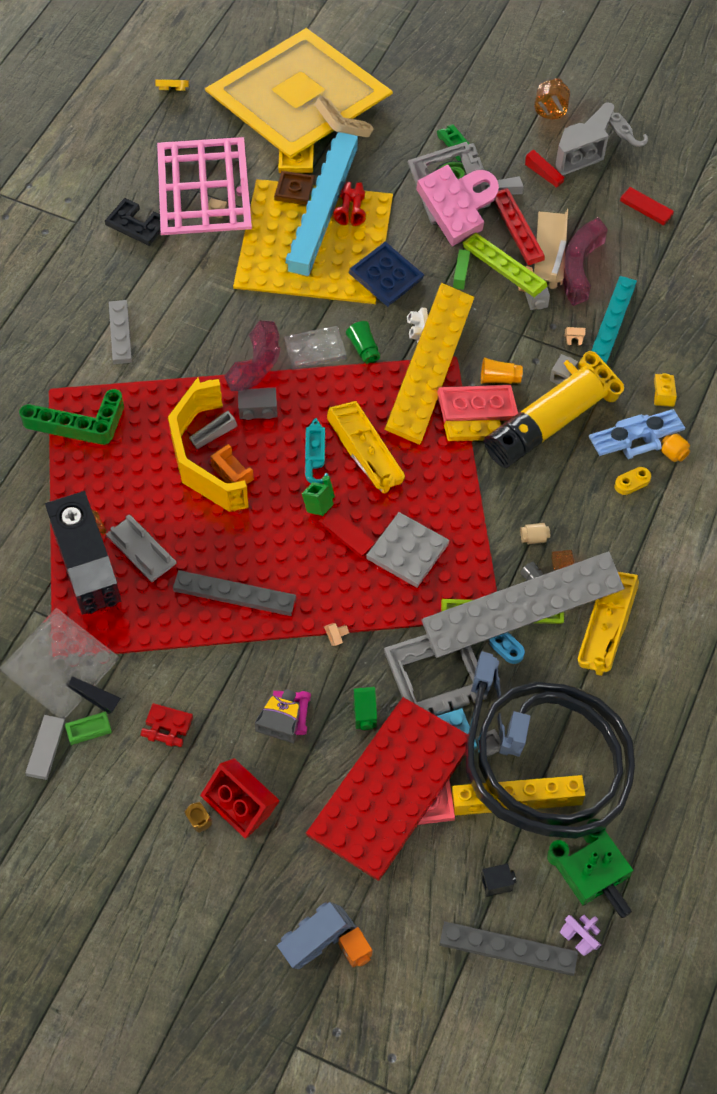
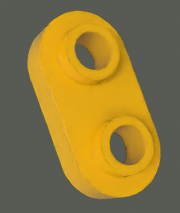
[155,79,189,91]
[614,467,651,495]

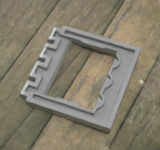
[408,142,496,225]
[384,634,487,716]

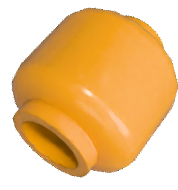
[661,433,690,462]

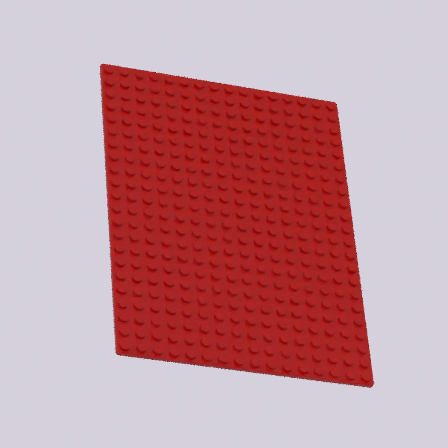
[49,356,497,659]

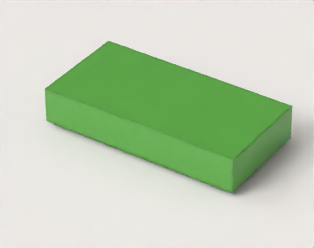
[65,711,112,745]

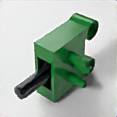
[547,818,633,918]

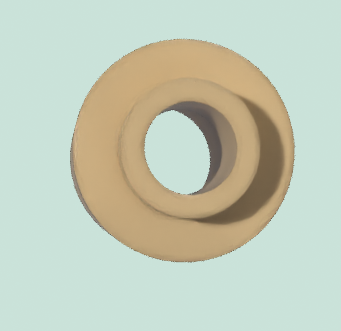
[520,523,550,544]

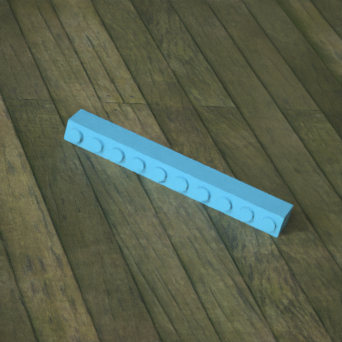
[286,132,358,276]

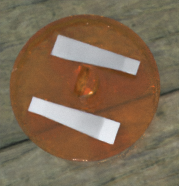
[534,78,570,119]

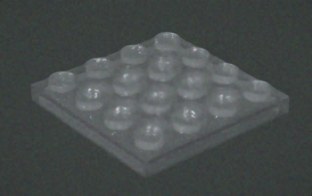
[0,608,119,719]

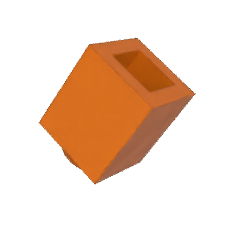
[339,927,372,968]

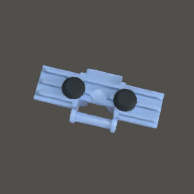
[589,409,685,459]

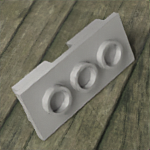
[106,515,177,583]

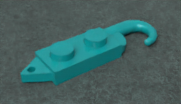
[305,418,328,484]

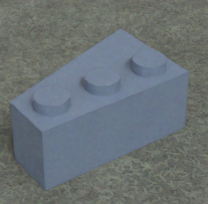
[277,902,357,969]

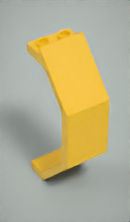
[168,378,249,512]

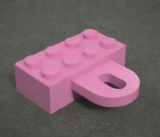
[416,165,499,247]

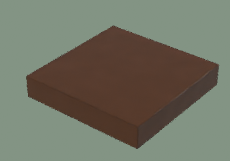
[274,171,316,205]

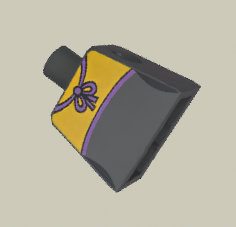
[255,689,300,744]

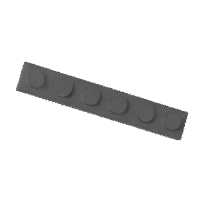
[173,570,296,616]
[439,921,578,976]

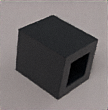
[481,863,516,897]

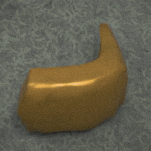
[185,802,212,833]

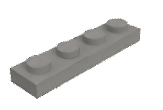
[109,300,132,364]

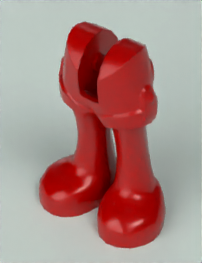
[333,181,366,226]

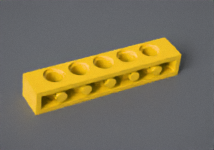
[451,775,586,816]

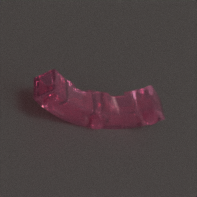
[563,217,608,306]
[224,320,280,391]

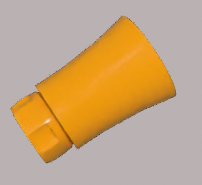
[481,357,523,384]

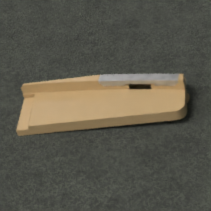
[534,209,568,289]

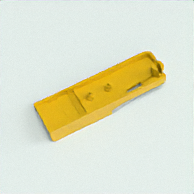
[327,401,405,493]

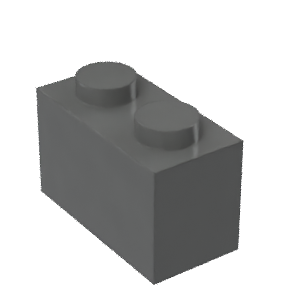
[238,388,278,420]

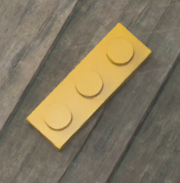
[444,420,501,441]

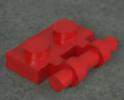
[140,703,193,747]

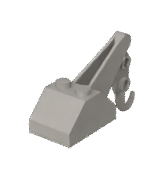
[555,103,648,175]

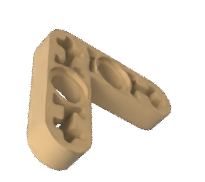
[315,96,374,137]

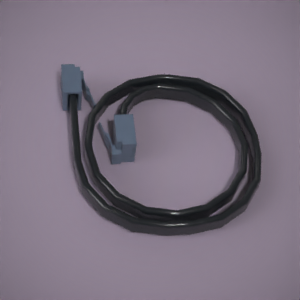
[466,651,635,839]

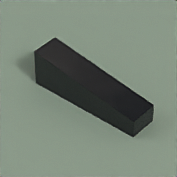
[65,676,121,714]

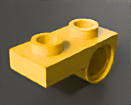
[654,373,677,407]

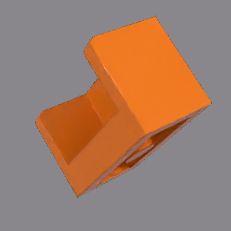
[210,444,254,485]

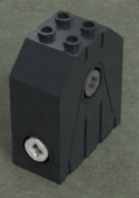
[45,491,122,615]

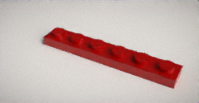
[494,188,545,265]

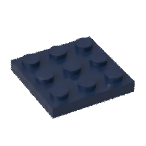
[348,242,424,307]

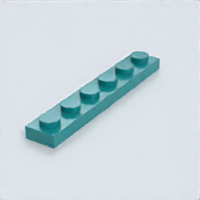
[591,276,637,365]

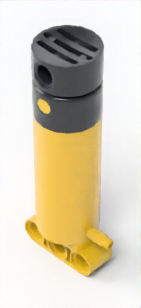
[484,351,624,468]

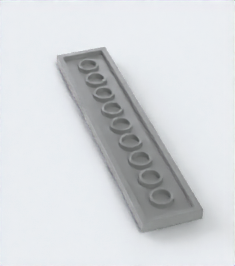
[421,551,625,658]

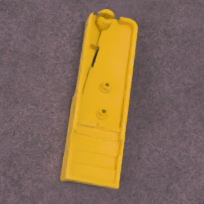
[578,572,639,676]

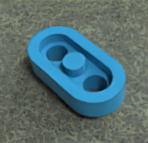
[489,632,525,664]

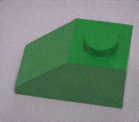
[353,687,377,731]

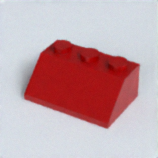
[200,758,280,839]

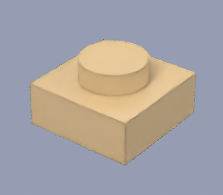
[208,198,228,218]

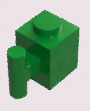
[302,476,335,516]

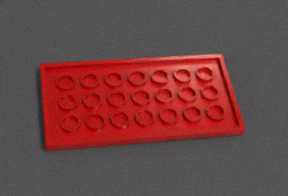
[306,697,475,881]

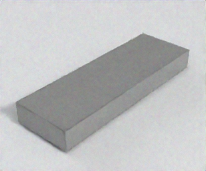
[25,715,66,780]

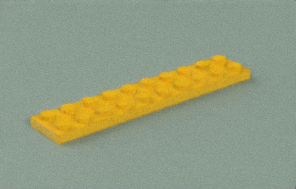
[384,283,475,445]

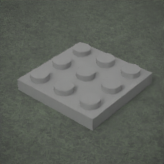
[367,512,449,588]

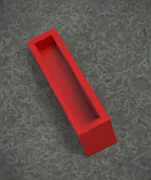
[525,149,565,188]

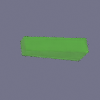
[453,249,470,290]

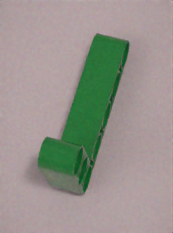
[19,389,124,445]

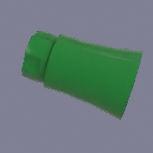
[346,321,380,364]

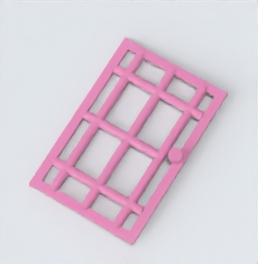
[157,137,252,235]

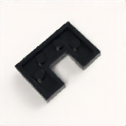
[105,198,169,246]

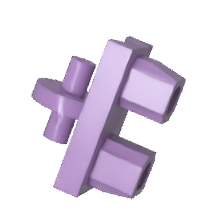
[560,915,601,956]

